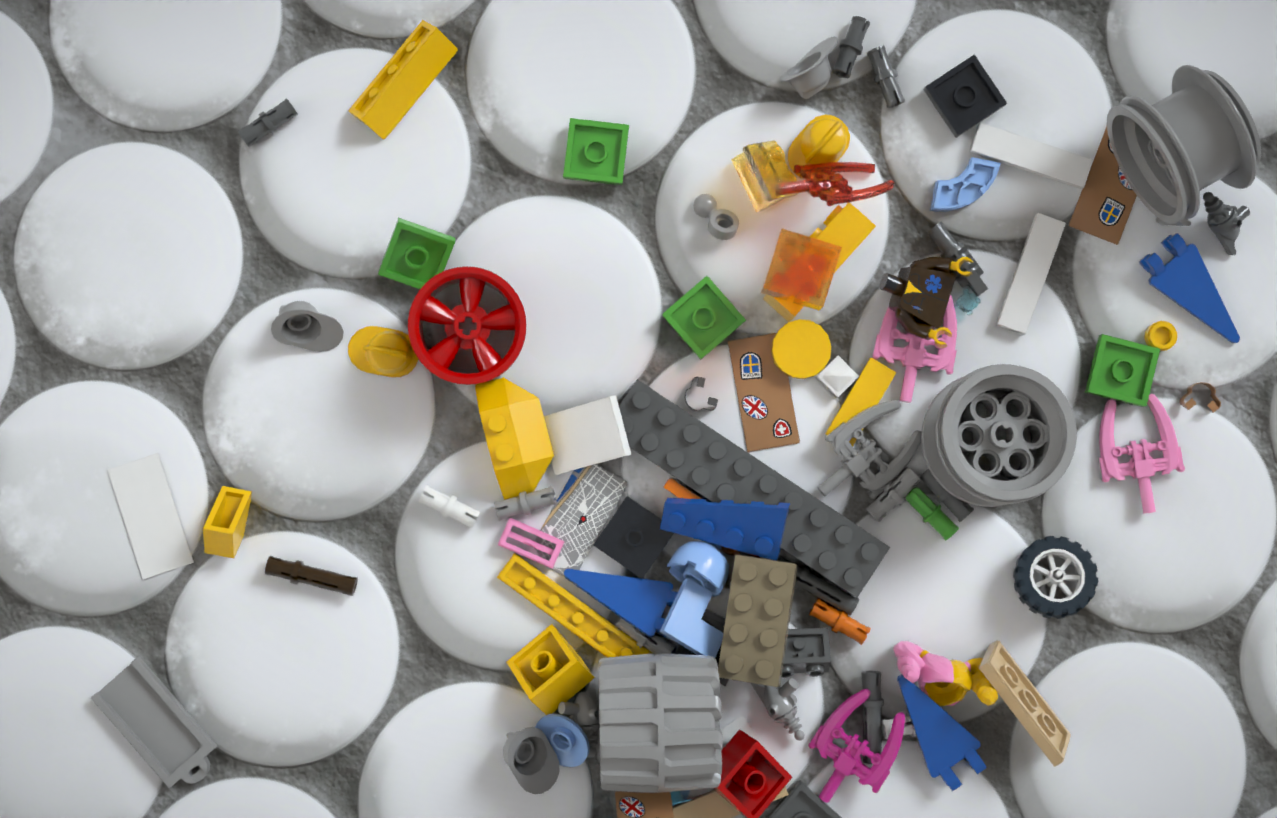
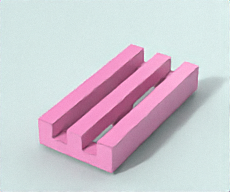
[498,518,565,569]

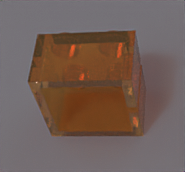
[760,228,842,311]

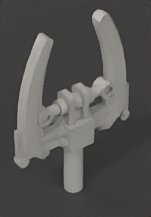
[817,400,922,499]

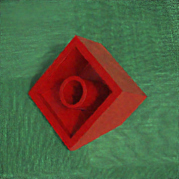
[713,729,792,818]

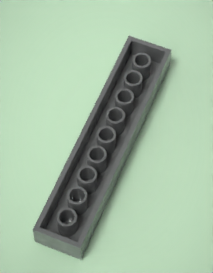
[619,379,890,598]

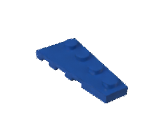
[660,498,790,561]

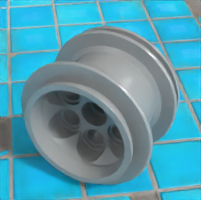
[1107,65,1261,224]
[921,364,1077,507]

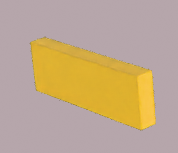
[825,357,897,446]

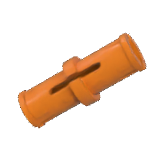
[809,598,871,645]

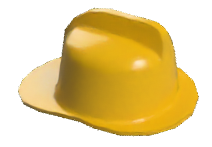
[787,114,850,180]
[348,326,419,377]

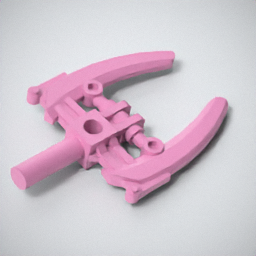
[872,295,957,403]
[1099,394,1185,514]

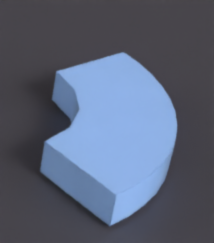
[930,157,1001,212]

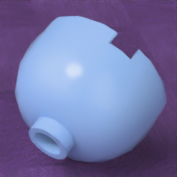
[667,541,729,597]

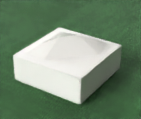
[816,355,859,398]

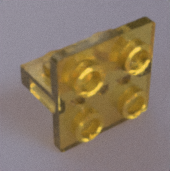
[731,140,800,213]

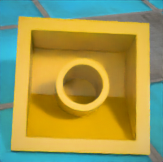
[506,624,595,715]

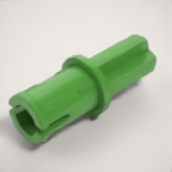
[905,487,959,541]

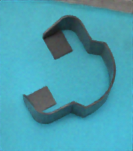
[685,377,718,412]

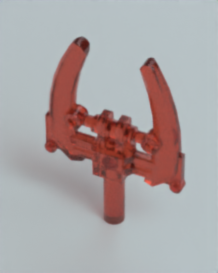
[775,162,894,206]

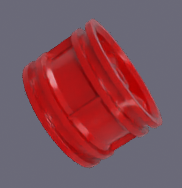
[408,266,527,385]

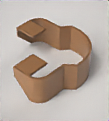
[1179,382,1221,413]

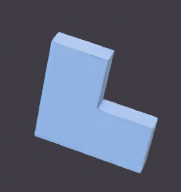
[660,578,723,658]

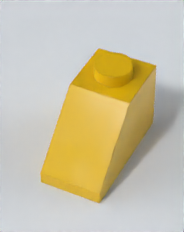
[203,486,252,558]

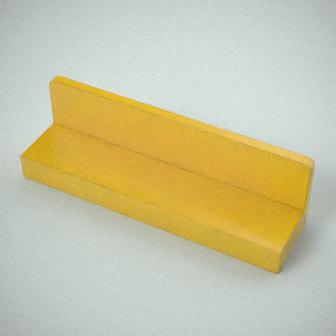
[348,20,458,139]

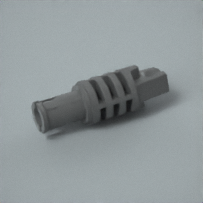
[926,221,988,296]

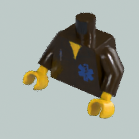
[879,257,974,349]

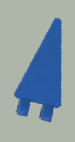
[1139,233,1240,343]
[564,569,678,640]
[897,674,987,792]

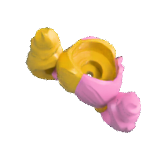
[893,641,998,706]

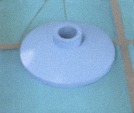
[535,714,590,767]

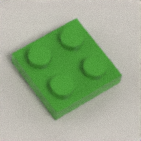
[563,118,629,185]
[378,217,455,289]
[662,276,746,360]
[1085,334,1160,407]

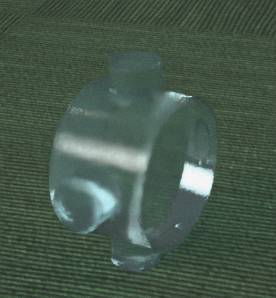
[955,289,981,315]

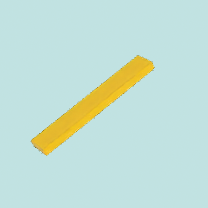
[497,553,653,658]

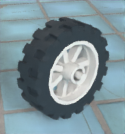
[1013,536,1098,619]

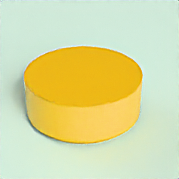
[1144,321,1177,351]

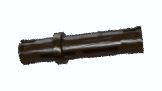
[265,556,358,596]

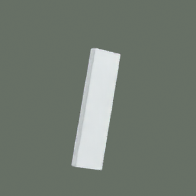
[969,122,1093,189]
[996,213,1066,335]

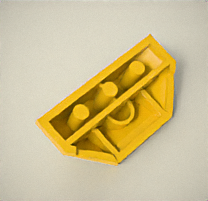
[475,377,554,500]

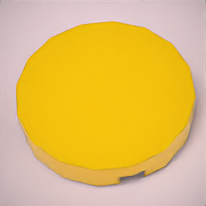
[771,319,831,379]

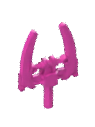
[808,689,905,803]

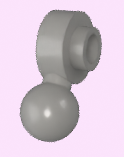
[693,194,739,240]

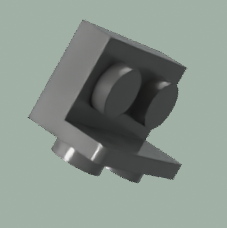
[782,628,831,678]

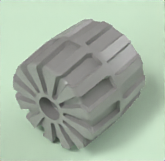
[599,654,722,793]

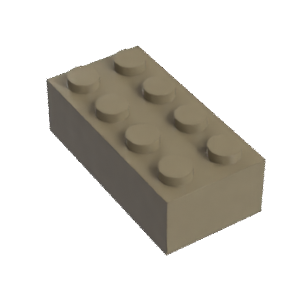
[718,555,798,687]

